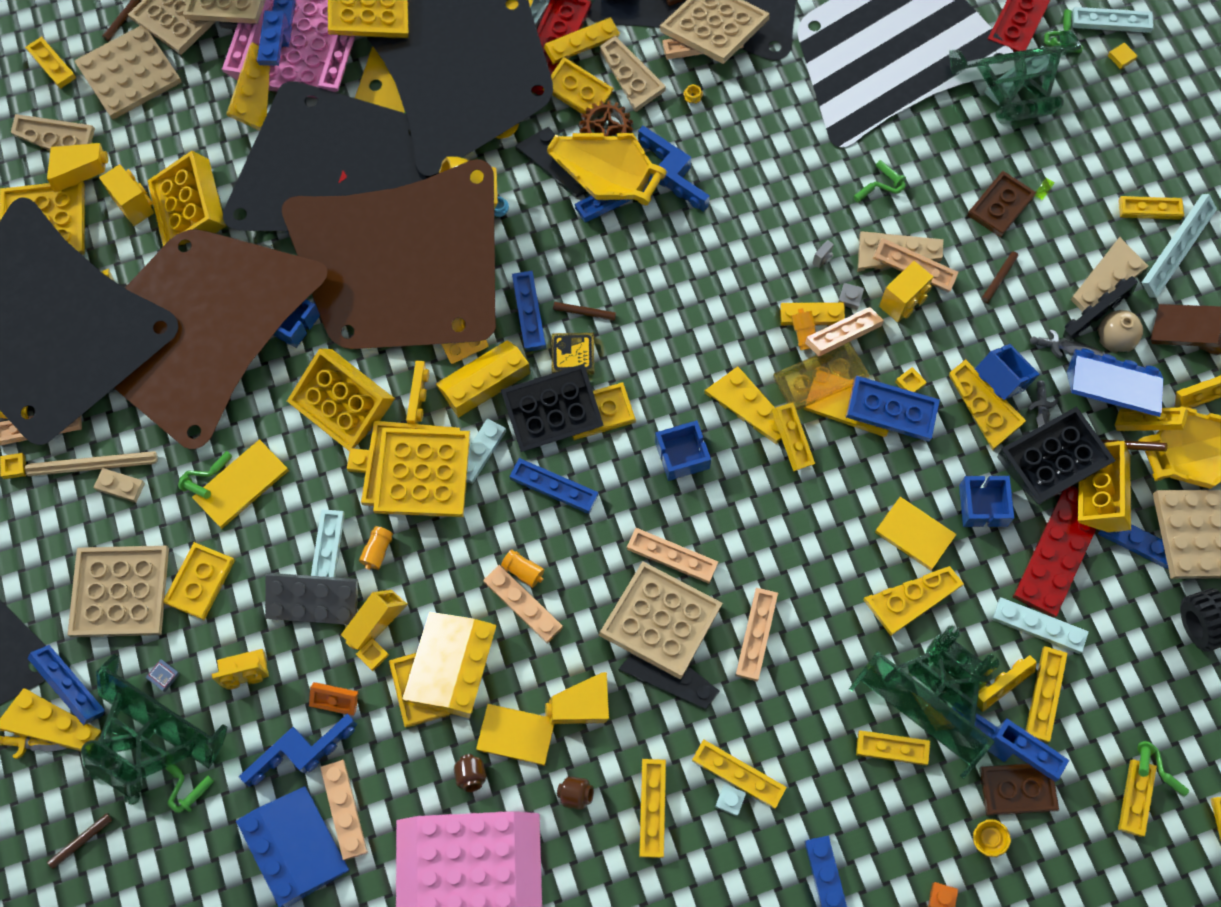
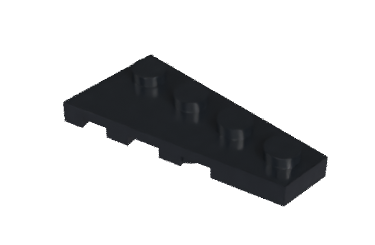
[515,127,587,198]
[1063,276,1138,341]
[618,653,720,710]

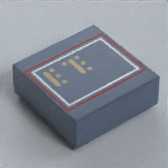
[146,659,180,692]

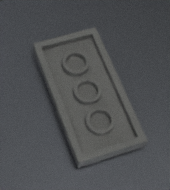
[265,573,358,625]

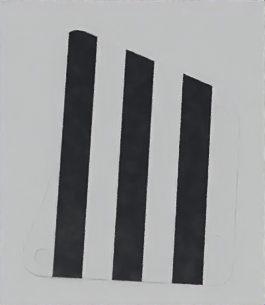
[798,0,1016,147]

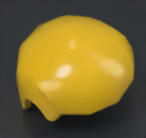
[973,819,1011,857]

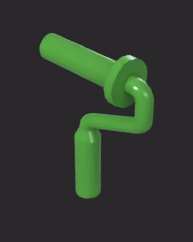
[1044,9,1083,54]
[853,160,906,202]
[178,451,233,499]
[1137,741,1189,797]
[158,754,214,813]

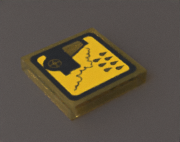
[552,333,594,375]

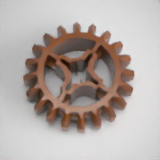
[579,100,633,136]

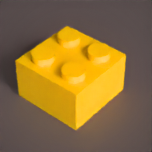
[99,164,154,226]
[879,261,934,322]

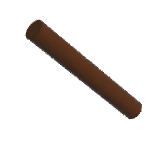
[102,0,141,41]
[981,251,1019,303]
[553,302,616,321]
[1101,440,1168,452]
[47,813,113,869]

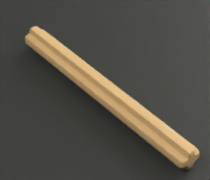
[25,451,158,476]

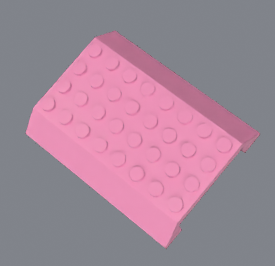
[222,0,355,98]
[396,811,542,907]

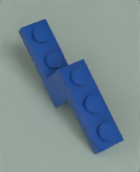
[257,0,296,66]
[638,126,710,212]
[944,700,1070,782]
[238,714,357,787]

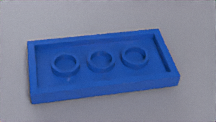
[846,376,940,442]

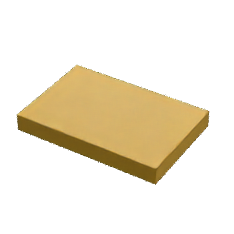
[543,57,614,121]
[573,382,636,440]
[875,497,956,571]
[163,542,235,620]
[389,653,450,728]
[476,704,555,766]

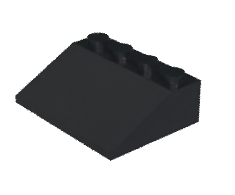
[501,364,604,452]
[997,406,1116,505]

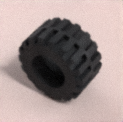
[1180,588,1221,652]

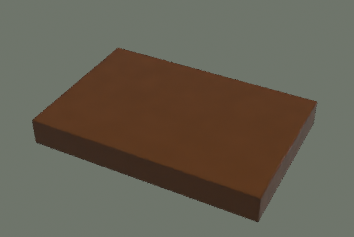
[967,171,1037,238]
[1151,304,1221,347]
[979,764,1059,816]

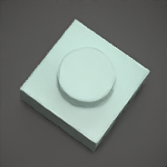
[715,784,746,816]

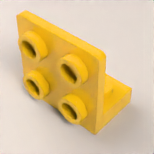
[441,318,489,364]
[211,649,269,690]

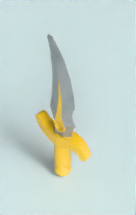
[0,736,66,759]

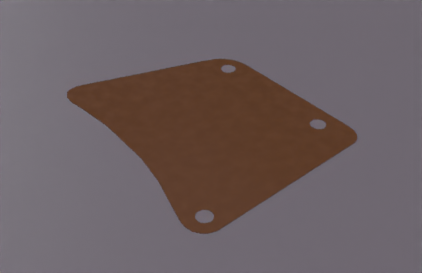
[282,159,496,349]
[114,229,328,449]

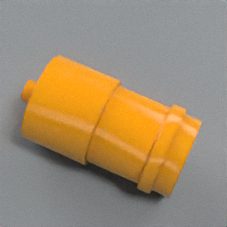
[791,308,816,350]
[359,526,393,570]
[501,550,545,588]

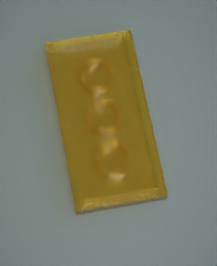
[773,342,870,411]

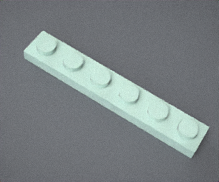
[1142,194,1217,298]

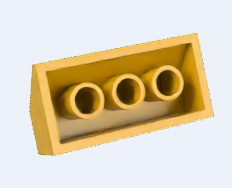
[436,340,530,418]
[1078,441,1131,532]

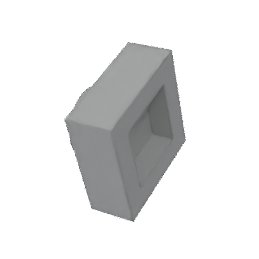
[812,240,834,268]
[838,283,864,310]

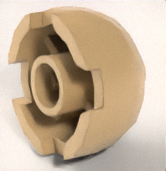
[1097,310,1143,353]

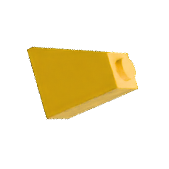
[47,143,108,192]
[341,590,408,650]
[545,672,609,724]

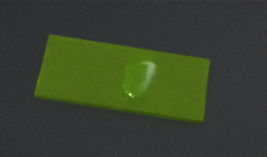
[1035,178,1055,200]

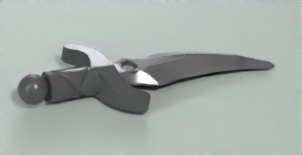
[1030,329,1103,359]
[1027,380,1058,428]

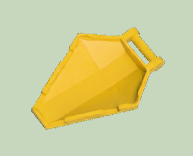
[547,133,667,206]
[1138,406,1221,489]

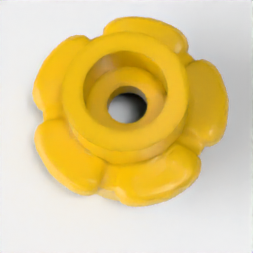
[683,84,703,103]

